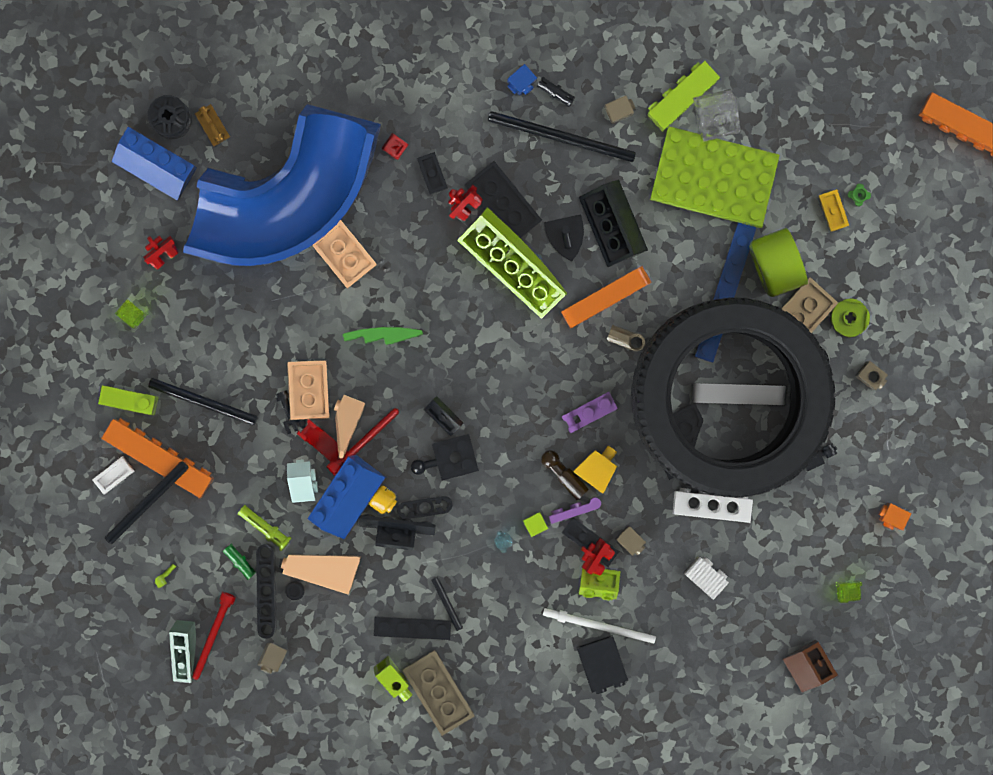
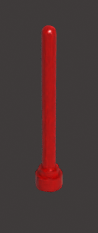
[326,408,399,476]
[192,592,236,680]

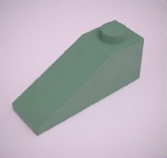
[169,620,196,683]

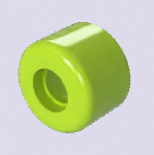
[749,228,808,297]

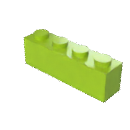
[647,61,720,132]

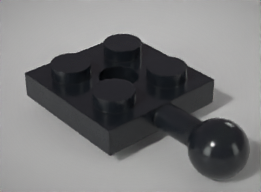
[411,434,479,481]

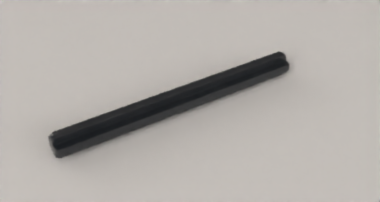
[148,378,258,425]
[105,461,189,544]

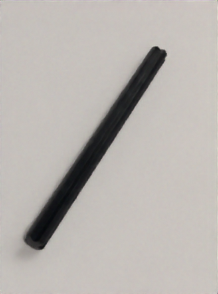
[488,111,636,162]

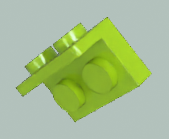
[579,568,621,601]

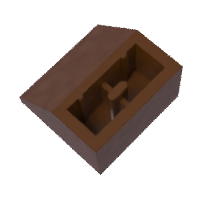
[783,640,838,692]

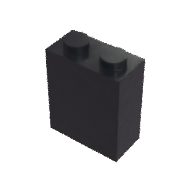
[576,635,628,694]

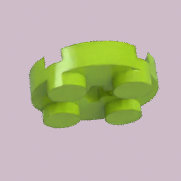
[831,299,870,337]

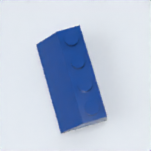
[112,127,197,201]
[307,455,386,539]

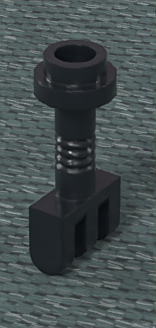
[276,390,305,435]

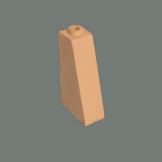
[281,554,361,595]

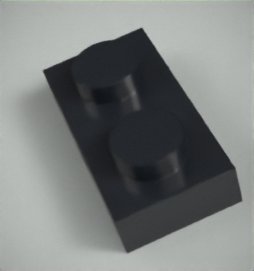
[417,152,448,195]
[424,396,463,436]

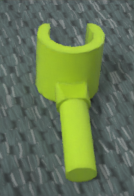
[155,564,176,588]

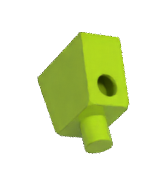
[373,656,412,702]

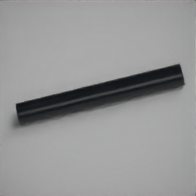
[431,576,463,631]

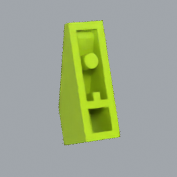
[98,385,159,415]

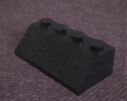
[579,180,648,267]

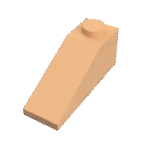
[334,395,365,459]

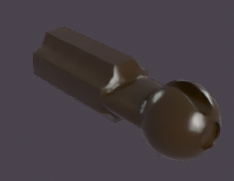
[541,450,589,500]

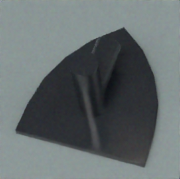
[544,214,584,261]

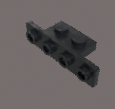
[359,514,436,551]

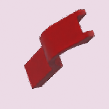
[296,419,348,462]

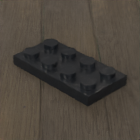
[464,161,542,238]

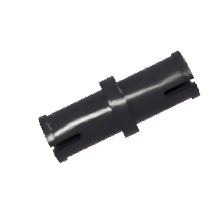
[537,77,575,107]

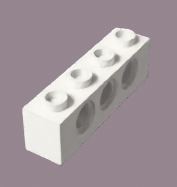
[672,488,753,523]

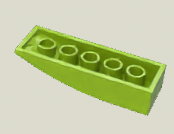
[457,207,567,319]

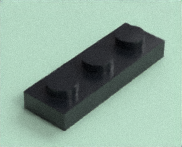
[562,517,620,567]

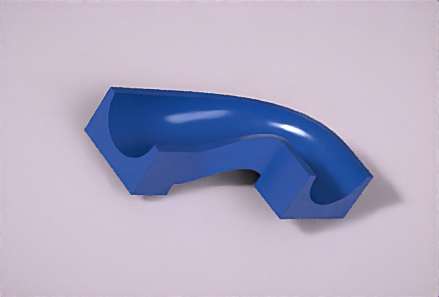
[183,104,381,266]

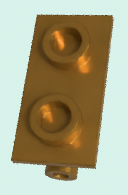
[195,104,230,146]

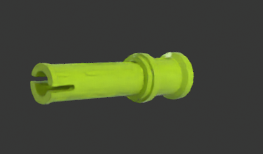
[237,505,292,551]

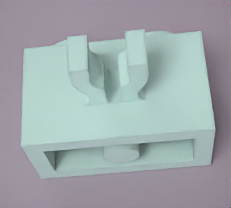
[287,459,318,503]

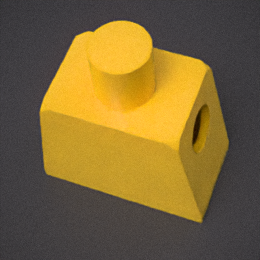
[573,446,617,494]

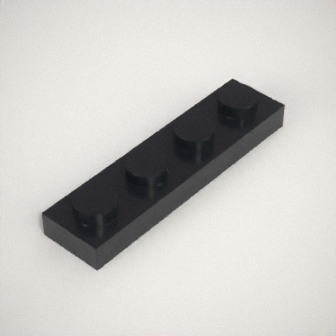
[374,616,451,640]

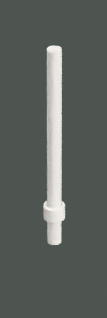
[543,608,656,644]

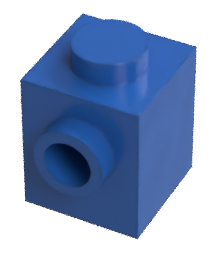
[507,64,537,96]

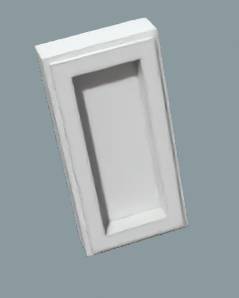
[92,456,135,495]

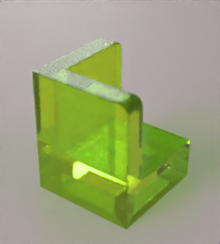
[115,300,148,329]
[836,581,862,603]

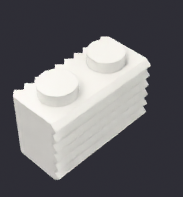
[684,556,729,600]

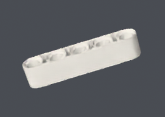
[692,383,786,405]

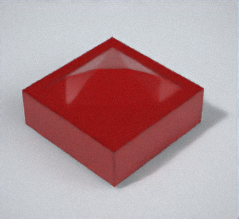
[381,133,409,160]

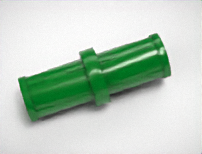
[222,543,256,580]

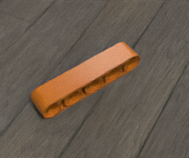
[561,266,652,329]

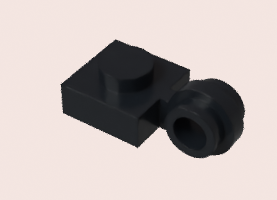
[806,443,837,471]

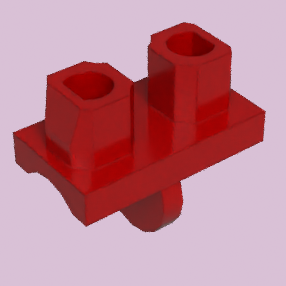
[448,185,482,221]
[143,235,179,270]
[581,538,615,575]

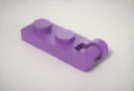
[561,392,618,433]
[549,497,601,524]

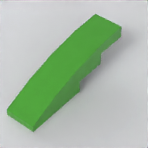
[343,327,423,345]

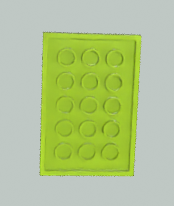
[650,126,780,228]

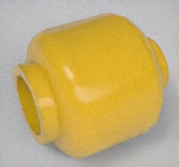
[369,486,398,514]

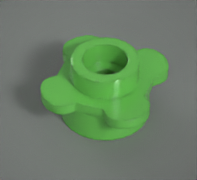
[848,184,871,207]

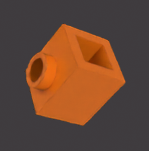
[879,503,912,531]

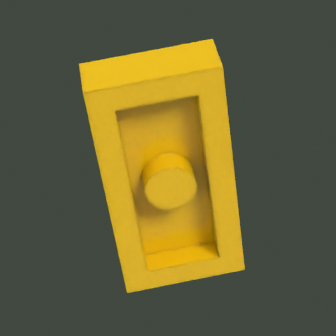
[818,189,849,232]

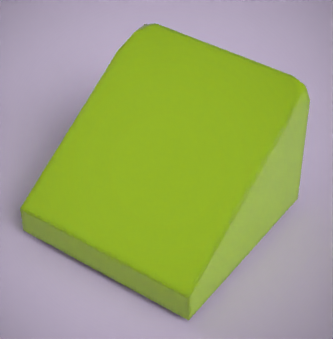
[523,512,548,537]

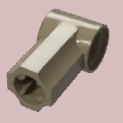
[607,325,645,352]

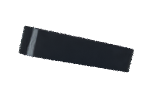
[256,543,277,639]

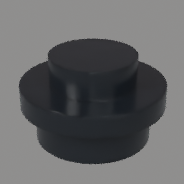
[285,581,305,600]

